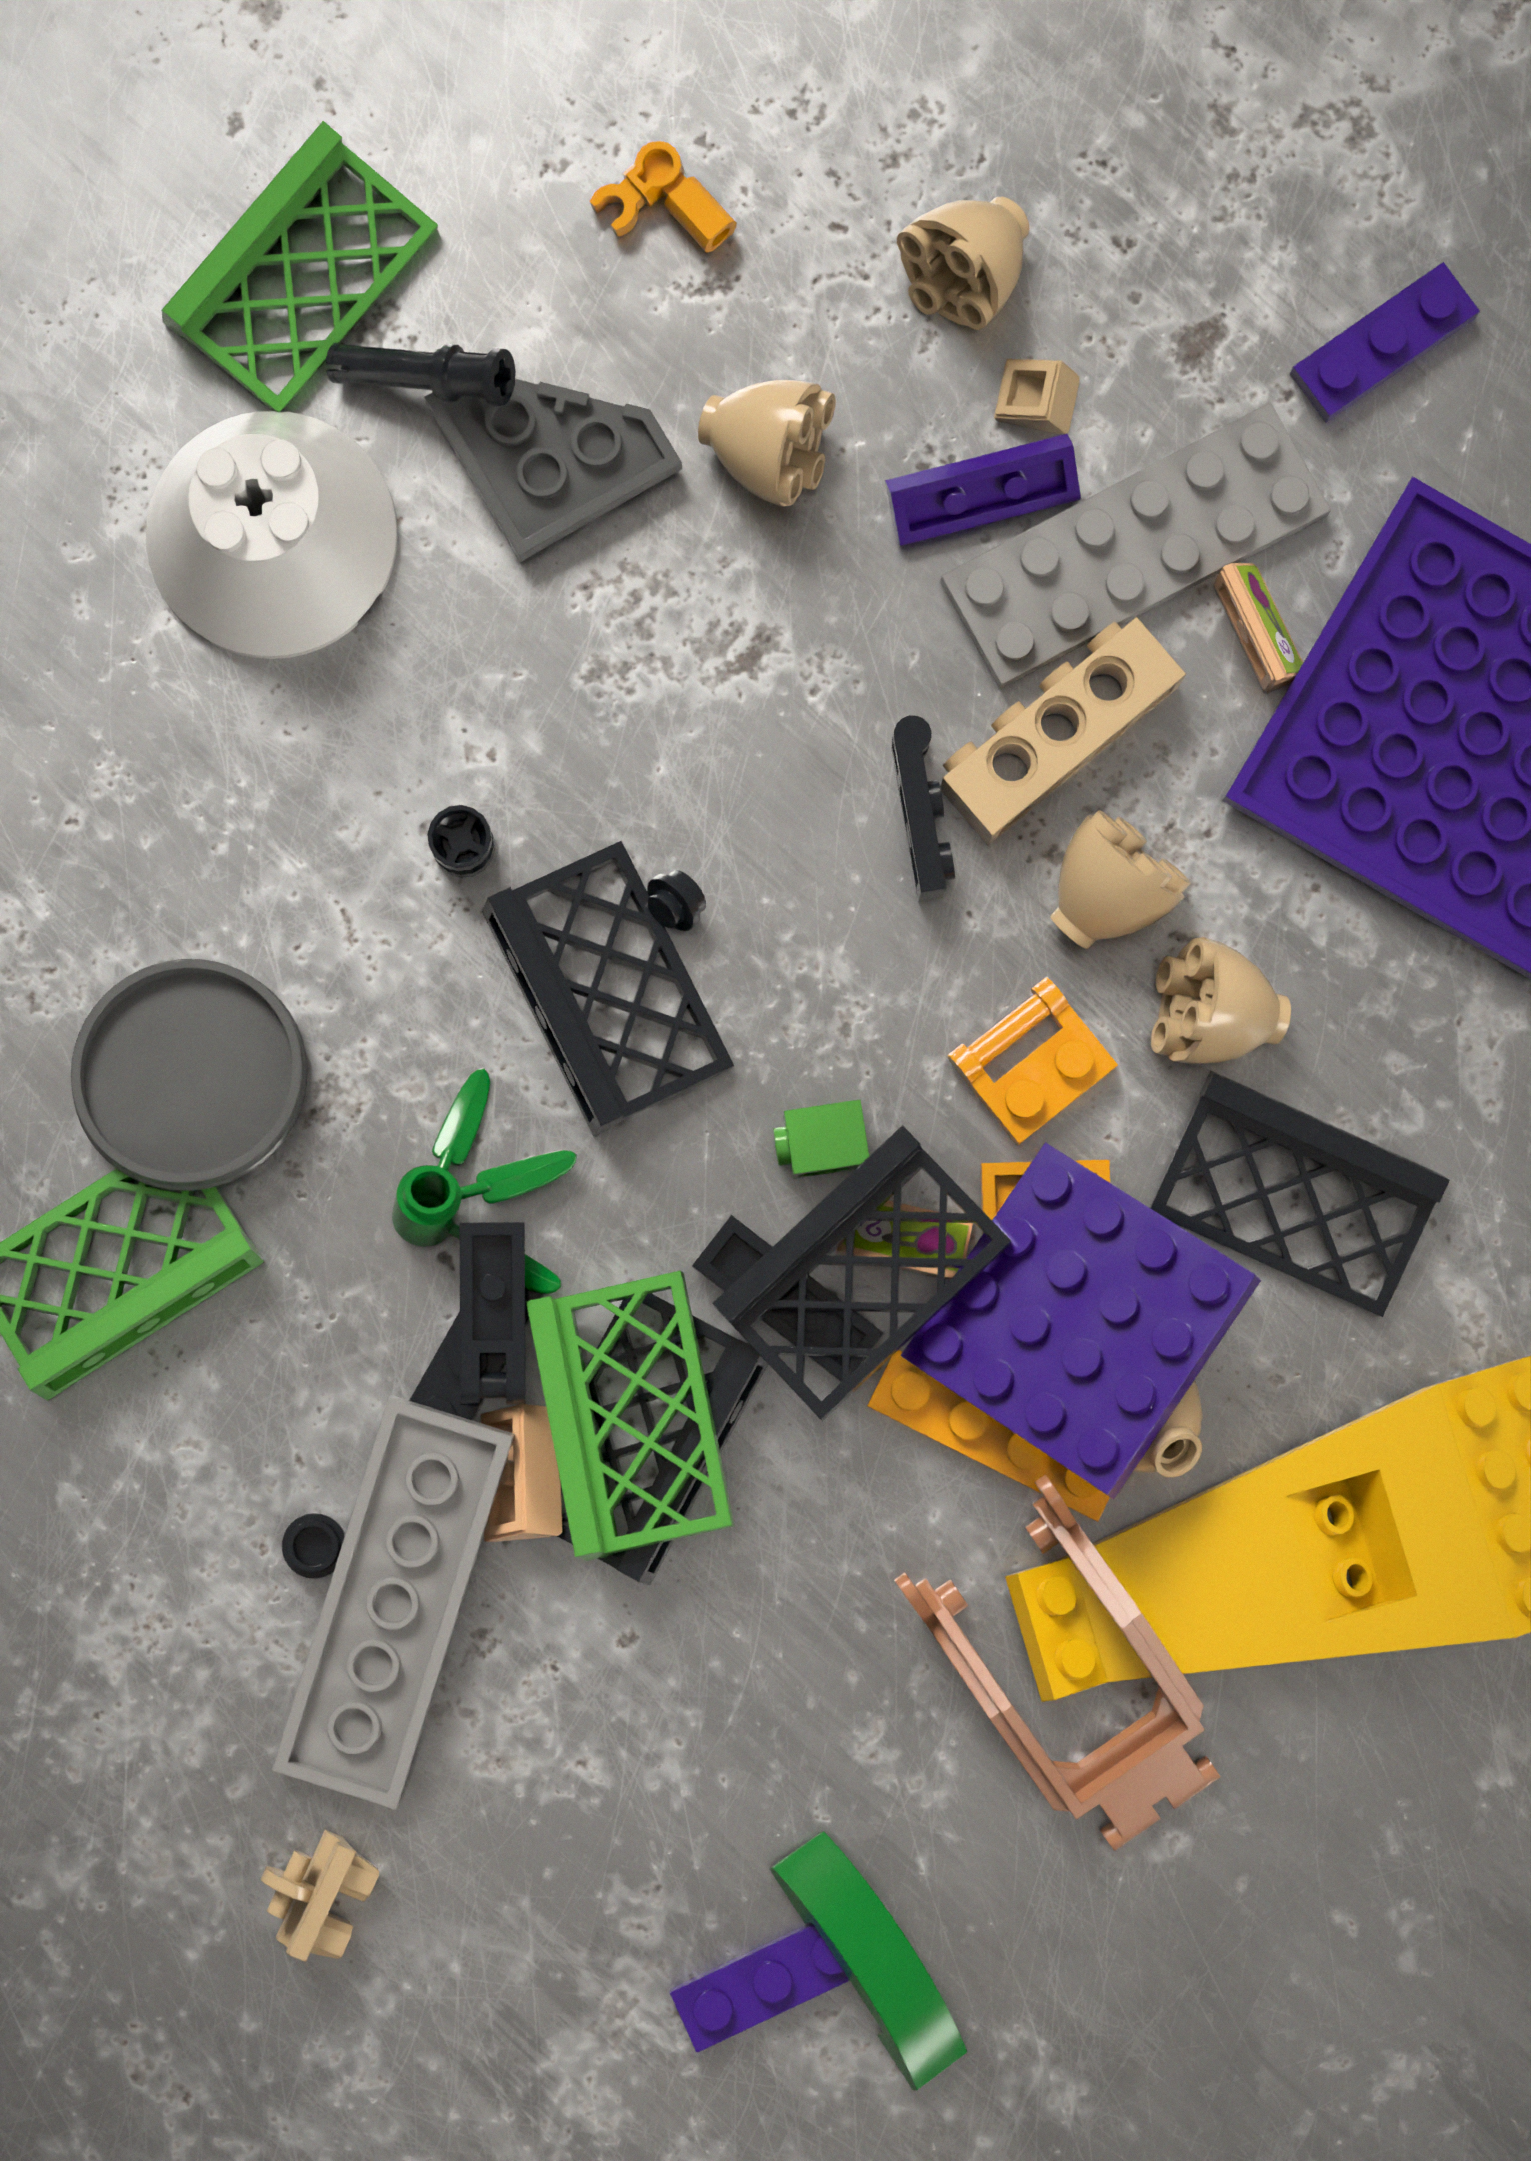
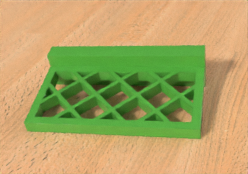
[161,121,438,412]
[0,1168,265,1401]
[526,1270,735,1561]

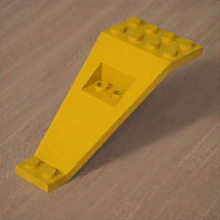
[1005,1356,1531,1702]

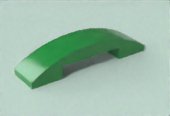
[769,1831,967,2091]

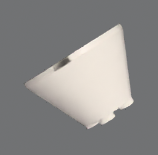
[146,411,398,659]

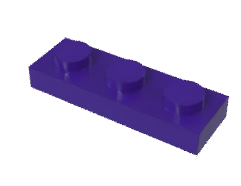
[1289,262,1480,423]
[885,434,1081,546]
[669,1923,850,2053]

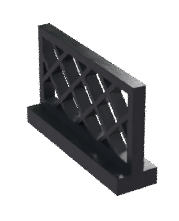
[482,840,734,1136]
[1149,1070,1450,1317]
[712,1125,1012,1421]
[557,1293,768,1586]

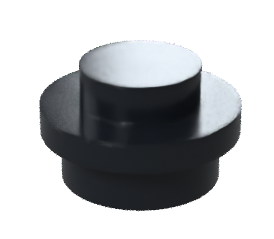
[647,870,706,931]
[282,1513,345,1578]

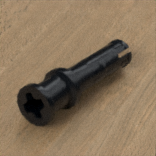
[326,342,516,406]

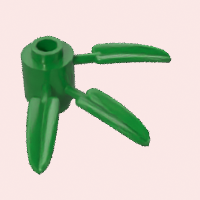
[392,1068,577,1294]

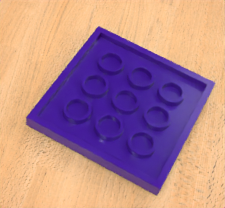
[900,1142,1261,1500]

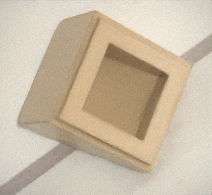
[994,359,1080,434]

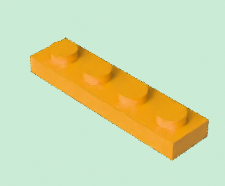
[867,1350,1110,1522]

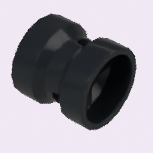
[427,805,495,878]

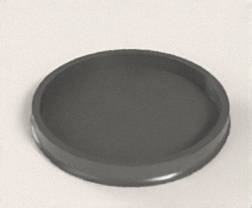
[71,959,308,1190]

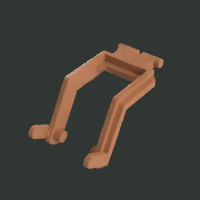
[894,1475,1221,1851]

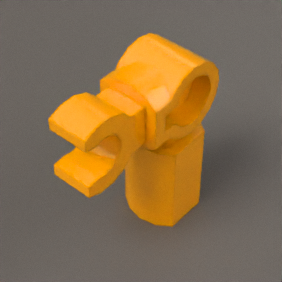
[590,141,737,253]

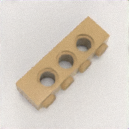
[940,617,1186,846]

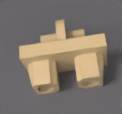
[261,1830,379,1962]

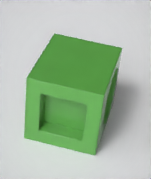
[773,1099,869,1179]

